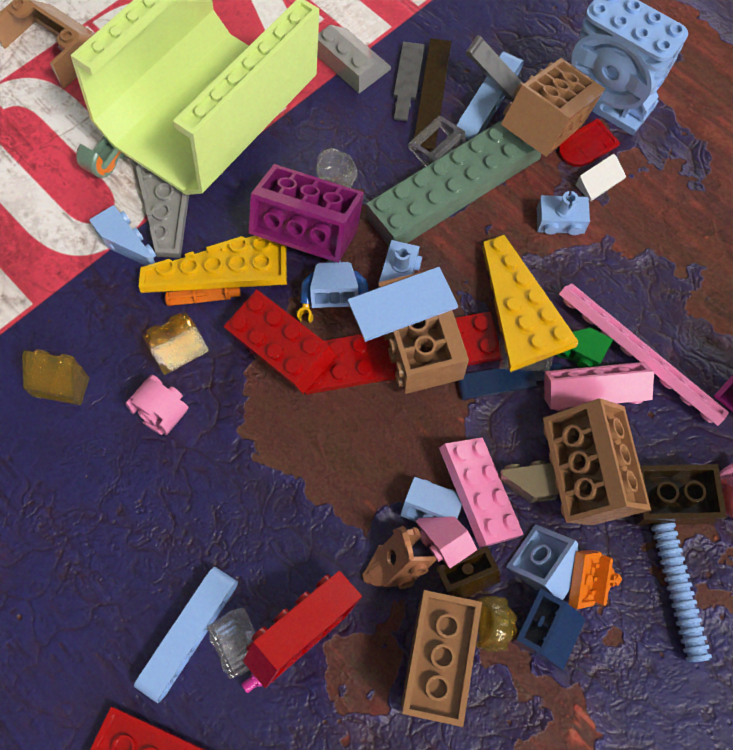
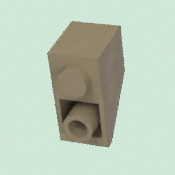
[499,460,560,503]

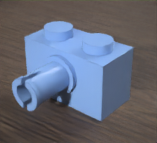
[537,191,590,235]
[379,240,422,282]

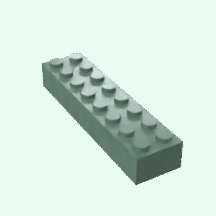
[366,120,541,246]

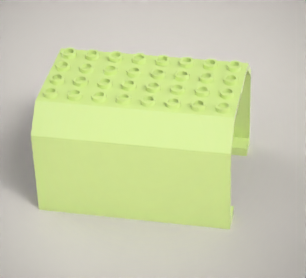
[70,0,319,195]

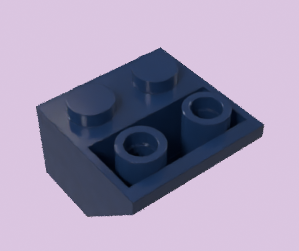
[511,588,586,671]

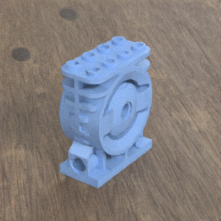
[571,0,688,135]

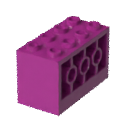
[249,164,364,263]

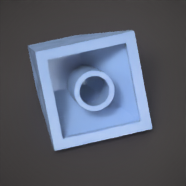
[506,524,578,600]

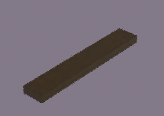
[412,38,452,154]

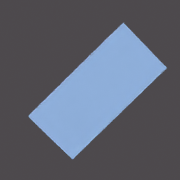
[348,267,458,342]

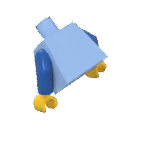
[297,260,369,323]

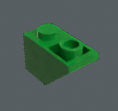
[557,328,613,368]

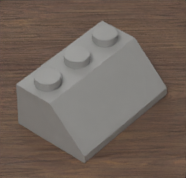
[317,25,391,93]

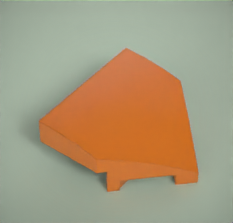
[568,550,622,609]

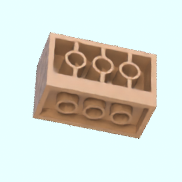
[501,58,605,157]
[378,270,469,394]
[543,398,651,525]
[400,590,482,727]

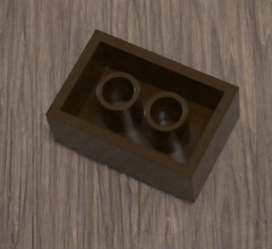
[634,464,727,526]

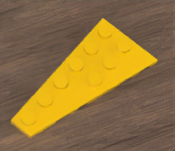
[139,235,287,293]
[482,235,579,372]

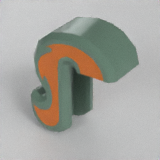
[76,136,126,178]

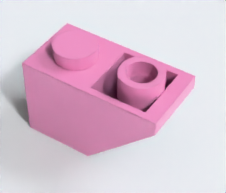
[416,517,477,568]

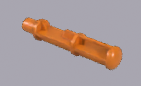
[165,287,241,306]

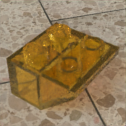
[142,313,209,375]
[22,350,90,405]

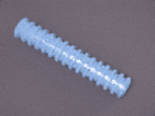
[651,522,712,663]

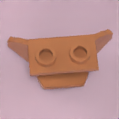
[362,526,436,589]

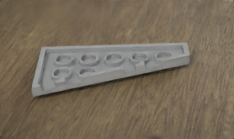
[135,162,189,258]

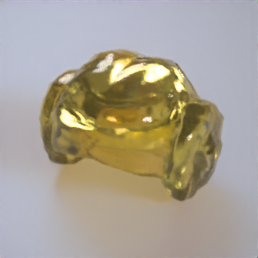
[476,596,517,653]

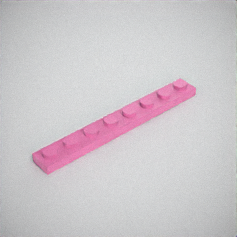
[559,284,729,426]

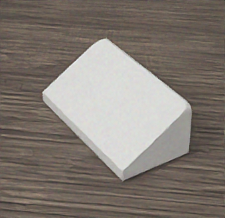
[576,154,626,201]

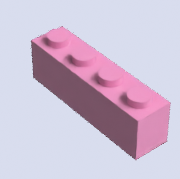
[544,362,654,411]

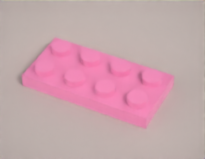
[439,438,524,548]

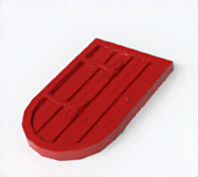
[558,118,620,167]

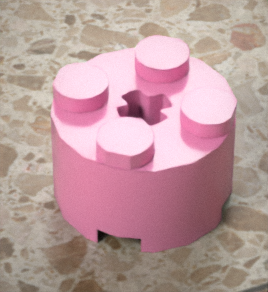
[125,375,188,435]

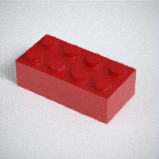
[223,290,336,394]
[243,570,362,688]

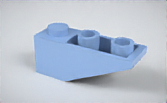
[89,205,156,266]

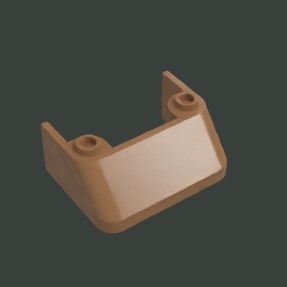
[0,0,95,89]

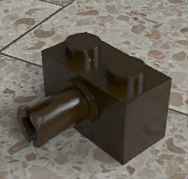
[436,546,501,598]

